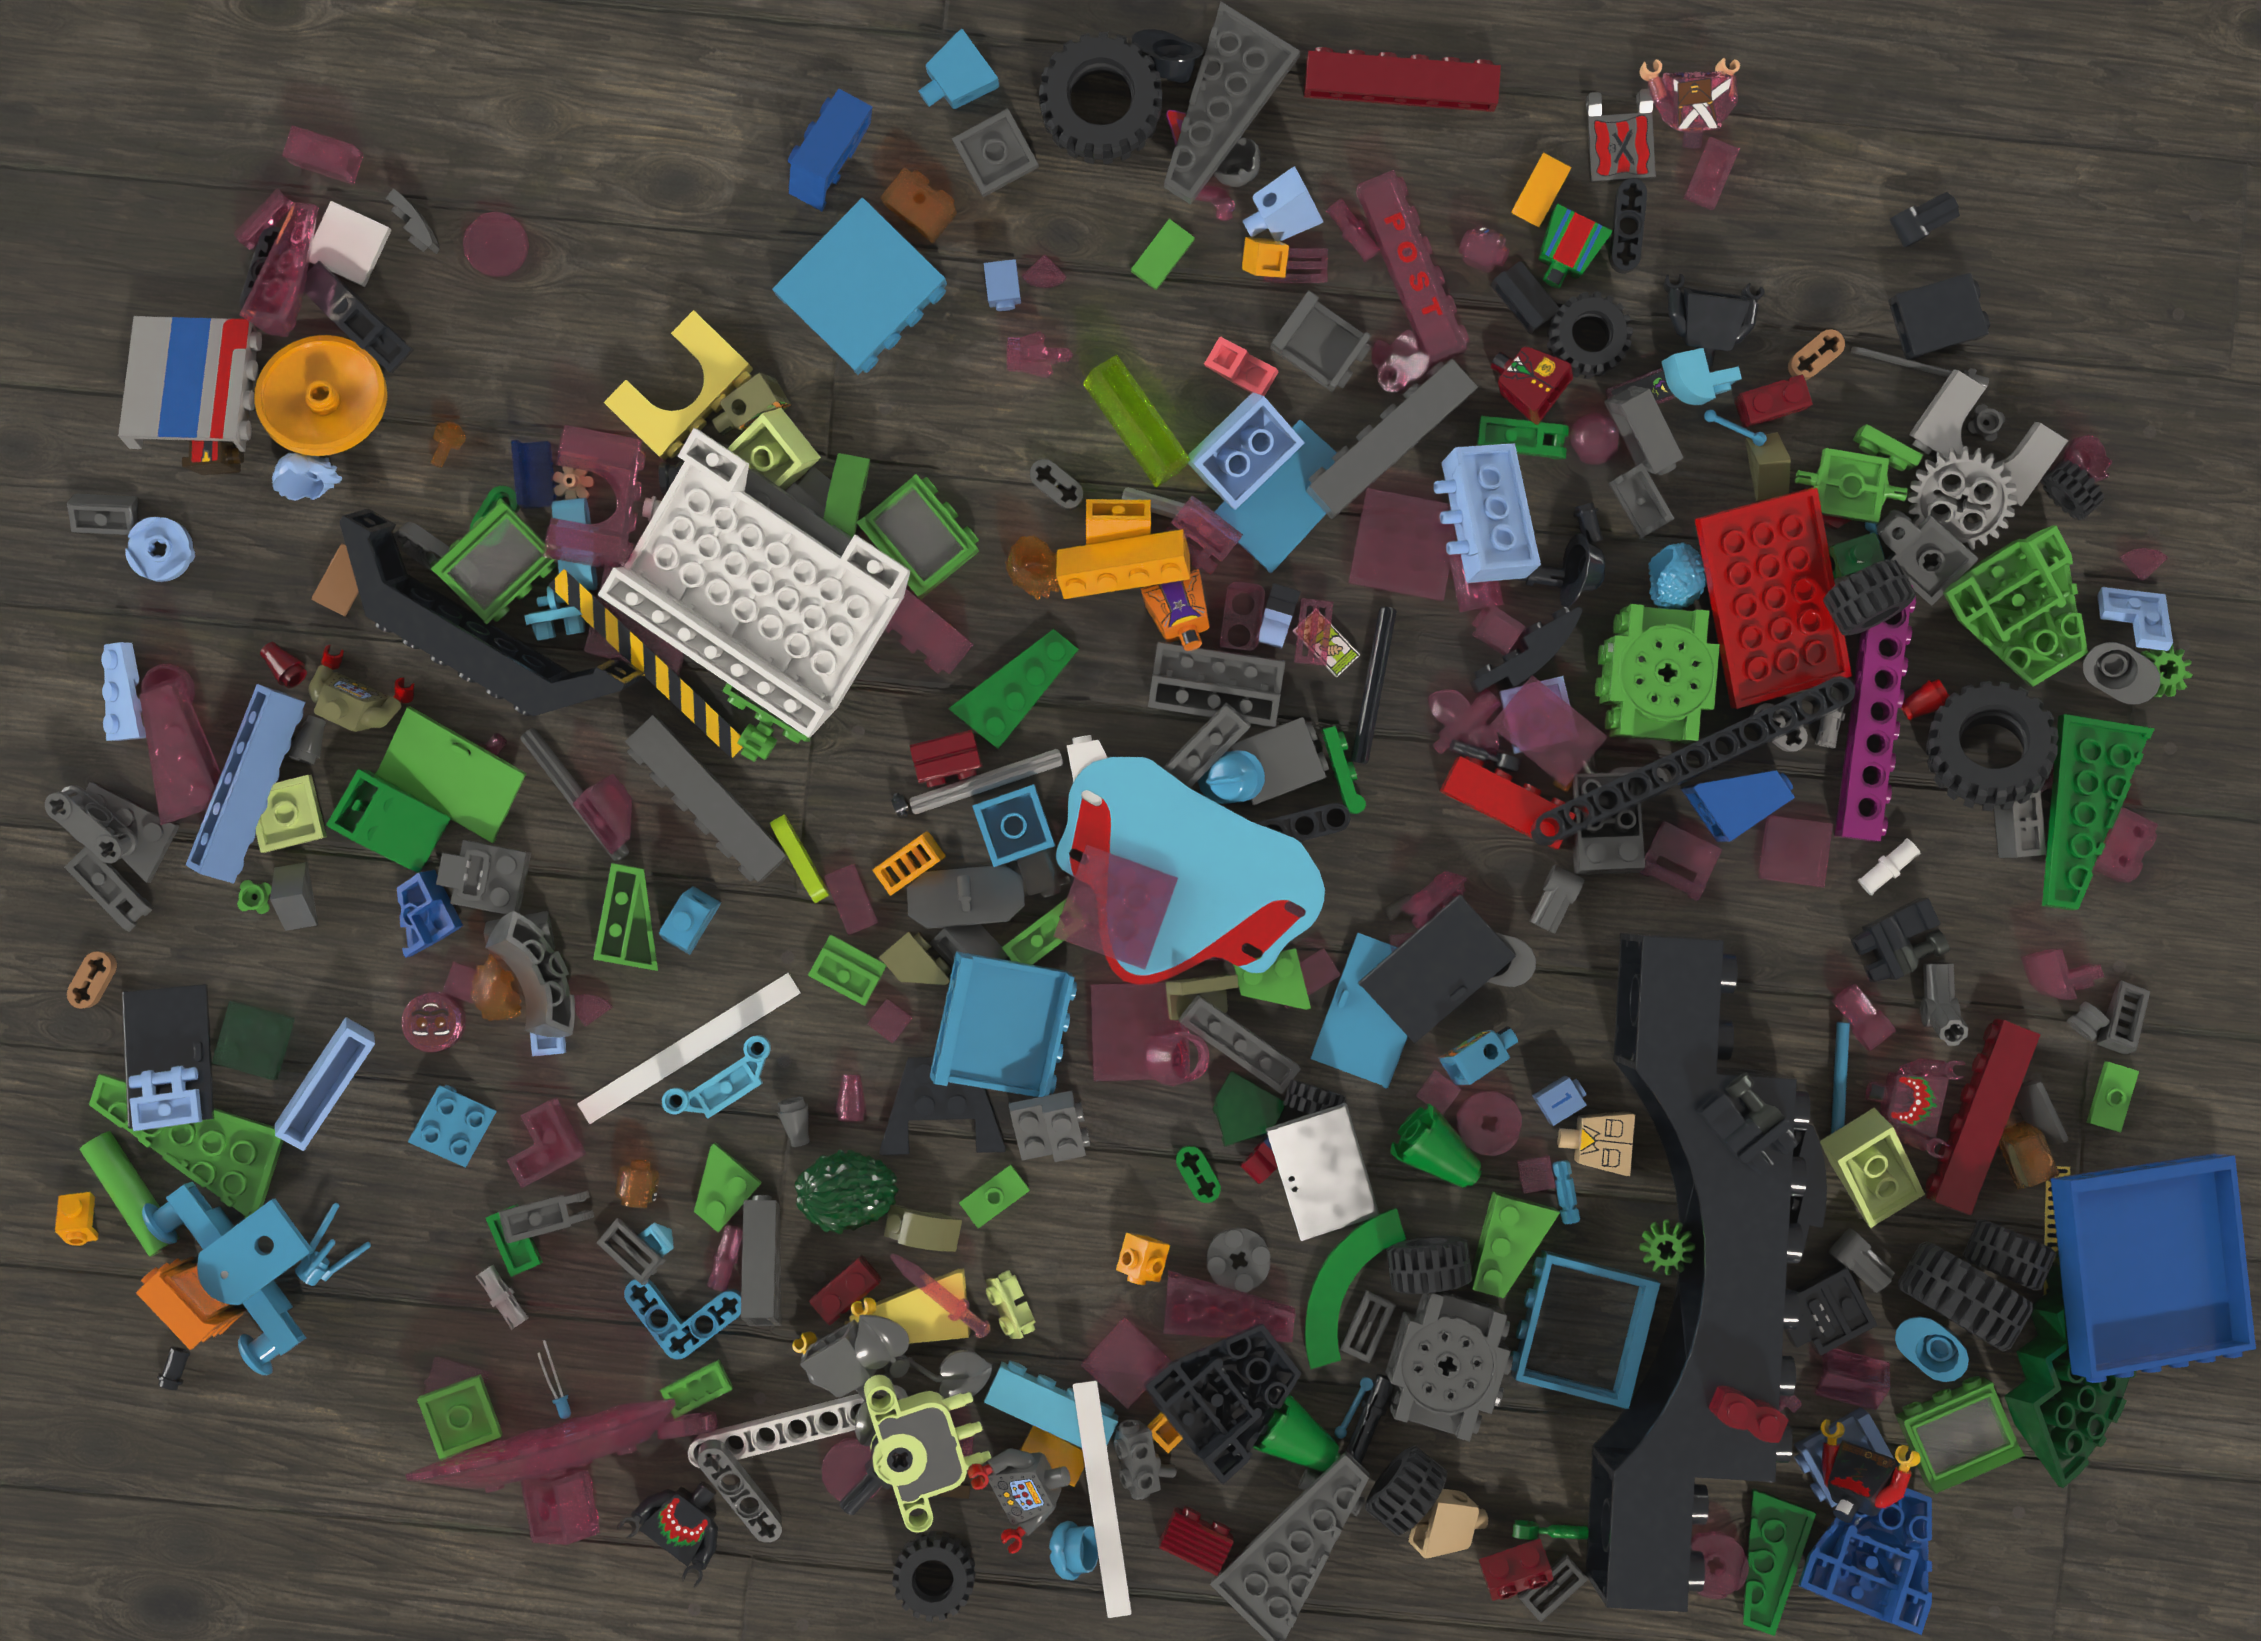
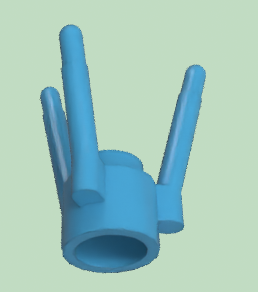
[295,1203,371,1286]

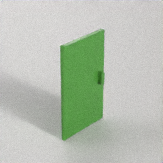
[375,706,527,843]

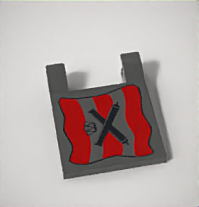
[1585,89,1656,182]

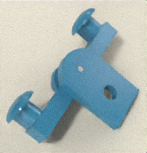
[142,1181,313,1375]

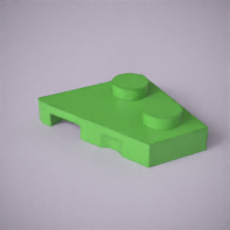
[694,1142,762,1233]

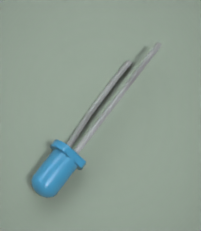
[538,1340,571,1419]

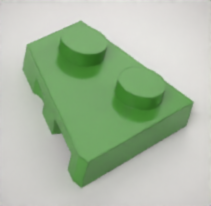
[1233,948,1311,1010]

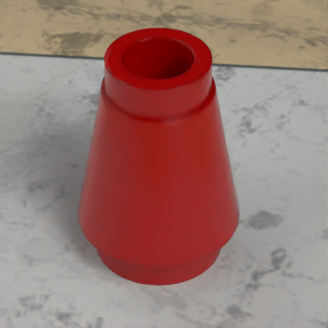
[1901,679,1949,720]

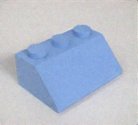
[1184,392,1305,510]

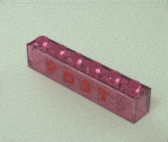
[1356,170,1469,368]

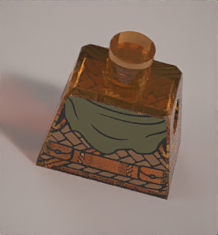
[1999,1121,2059,1190]

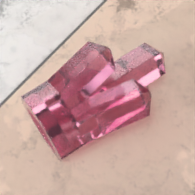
[1007,331,1073,379]

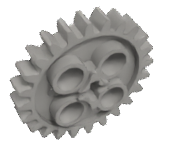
[1908,446,2017,550]

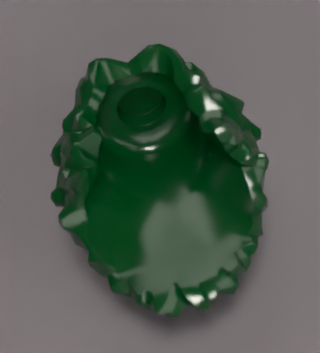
[794,1150,899,1235]

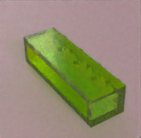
[1083,354,1191,488]

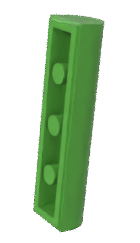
[79,1131,180,1257]

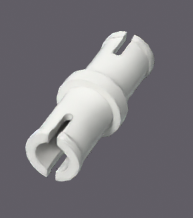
[1857,838,1921,896]

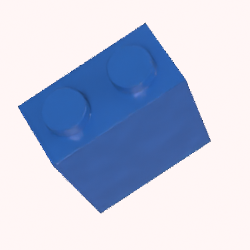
[1681,770,1795,842]

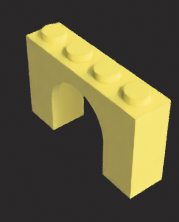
[604,310,753,461]

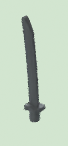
[1851,347,1989,390]

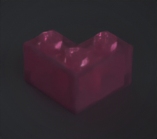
[507,1097,586,1188]

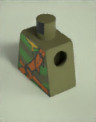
[712,373,792,436]

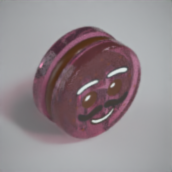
[402,992,467,1052]

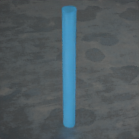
[1831,1021,1850,1134]

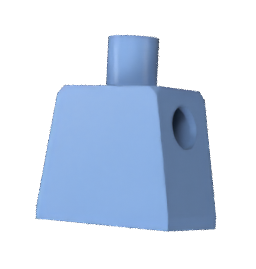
[1242,166,1323,241]

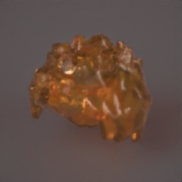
[1005,535,1059,600]
[470,954,522,1021]

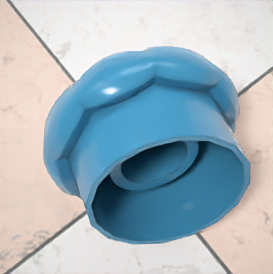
[1049,1521,1098,1581]

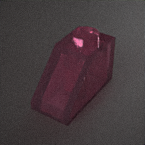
[573,774,633,855]

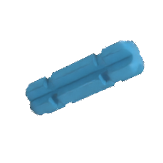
[1552,1160,1580,1224]

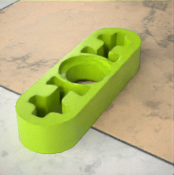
[770,815,830,903]

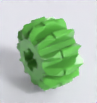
[2140,644,2193,698]
[1639,1219,1696,1275]

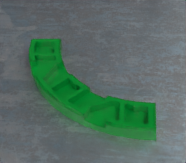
[1304,1208,1406,1370]

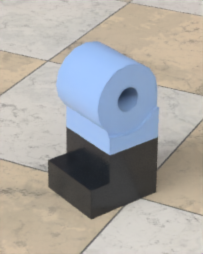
[1257,583,1301,649]

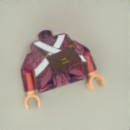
[1640,58,1740,148]

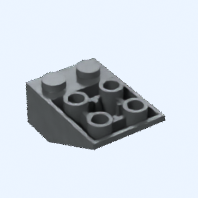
[1572,772,1645,875]

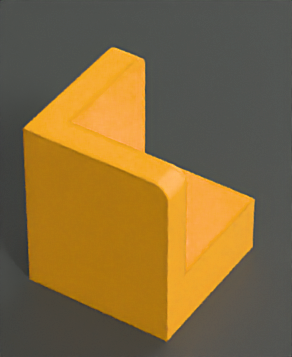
[1242,237,1289,278]

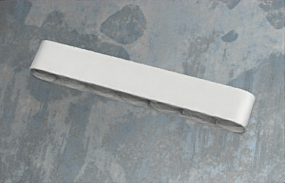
[688,1385,908,1468]

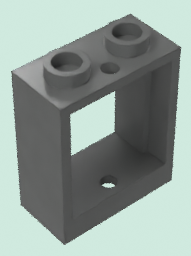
[1604,386,1684,475]

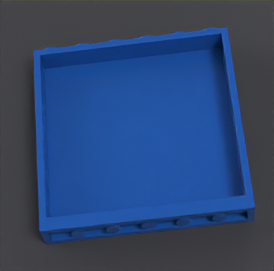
[2051,1153,2256,1383]

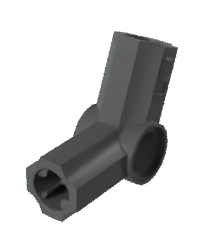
[1920,963,1968,1046]

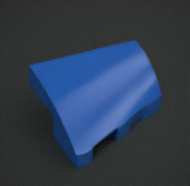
[397,870,463,958]

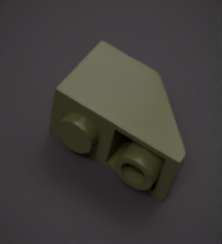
[879,931,952,985]

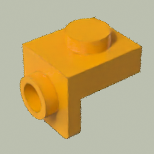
[55,1192,99,1246]

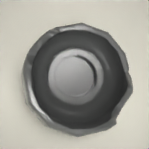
[1214,137,1261,187]

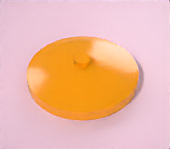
[254,335,387,456]

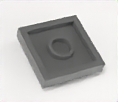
[952,108,1039,197]

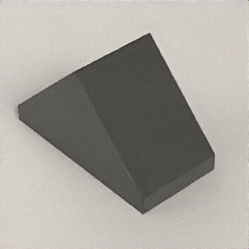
[270,862,318,931]

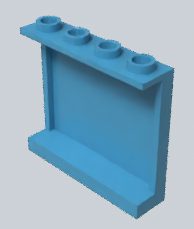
[772,197,947,375]
[930,951,1077,1097]

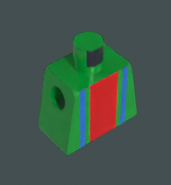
[1538,204,1612,289]

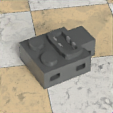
[436,840,531,914]

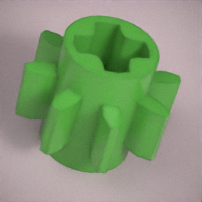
[737,722,777,762]

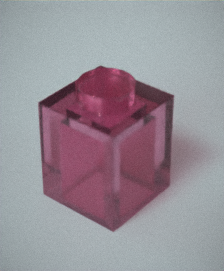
[1472,605,1526,655]

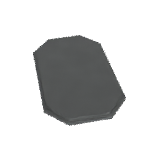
[907,865,1025,929]

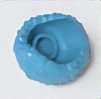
[1648,542,1707,610]

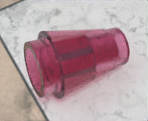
[835,1075,867,1122]

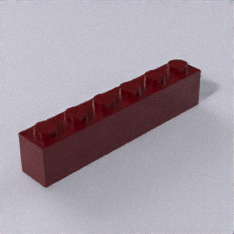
[1304,47,1501,112]
[1925,1019,2041,1215]

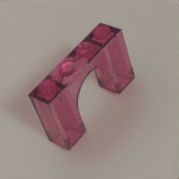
[543,425,646,570]

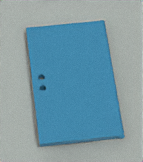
[1210,420,1337,573]
[1310,932,1408,1088]

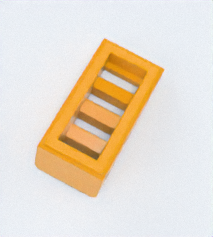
[872,831,946,896]

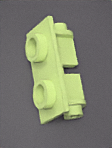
[985,1270,1036,1339]

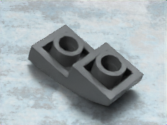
[386,188,440,254]

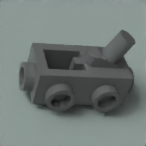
[1114,1420,1177,1500]

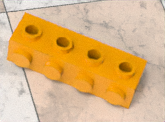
[1056,529,1190,599]

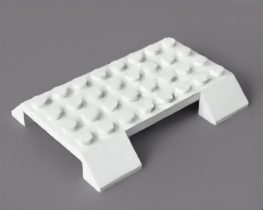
[598,428,910,738]

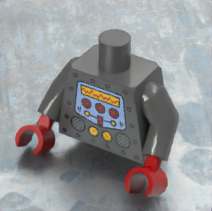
[967,1448,1070,1554]

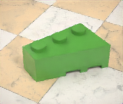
[593,863,658,971]
[1468,1191,1560,1298]

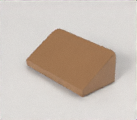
[312,543,359,617]

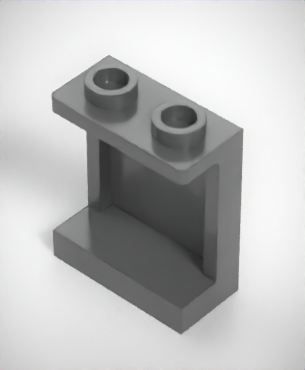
[1270,290,1372,393]
[1230,717,1329,805]

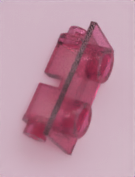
[1401,871,1467,929]

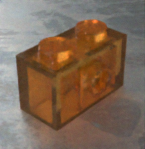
[881,167,957,244]

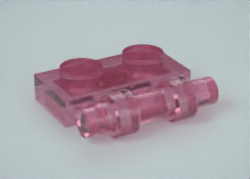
[1163,495,1243,575]

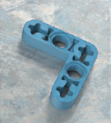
[624,1279,741,1359]

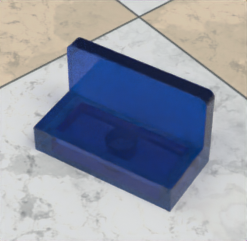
[511,440,556,509]

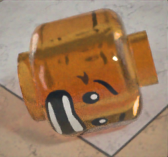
[615,1159,660,1208]

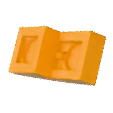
[1511,152,1571,227]

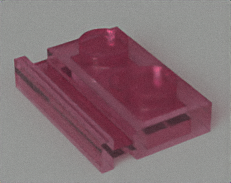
[1448,554,1503,612]

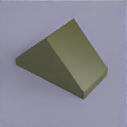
[1745,432,1791,501]

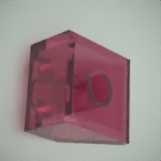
[520,1469,600,1545]

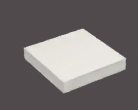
[304,201,391,287]

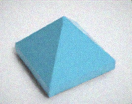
[639,1222,674,1257]

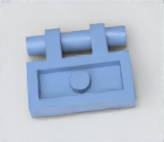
[129,1066,202,1131]

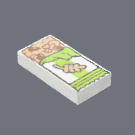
[1292,609,1360,677]

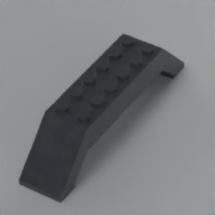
[339,508,644,716]

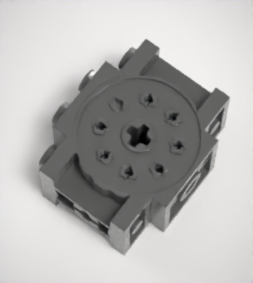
[1385,1291,1513,1442]

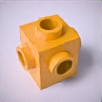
[1116,1233,1170,1285]

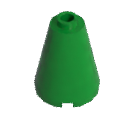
[1391,1103,1481,1188]
[1253,1394,1340,1472]

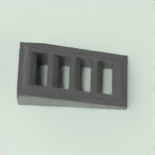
[2097,980,2150,1055]

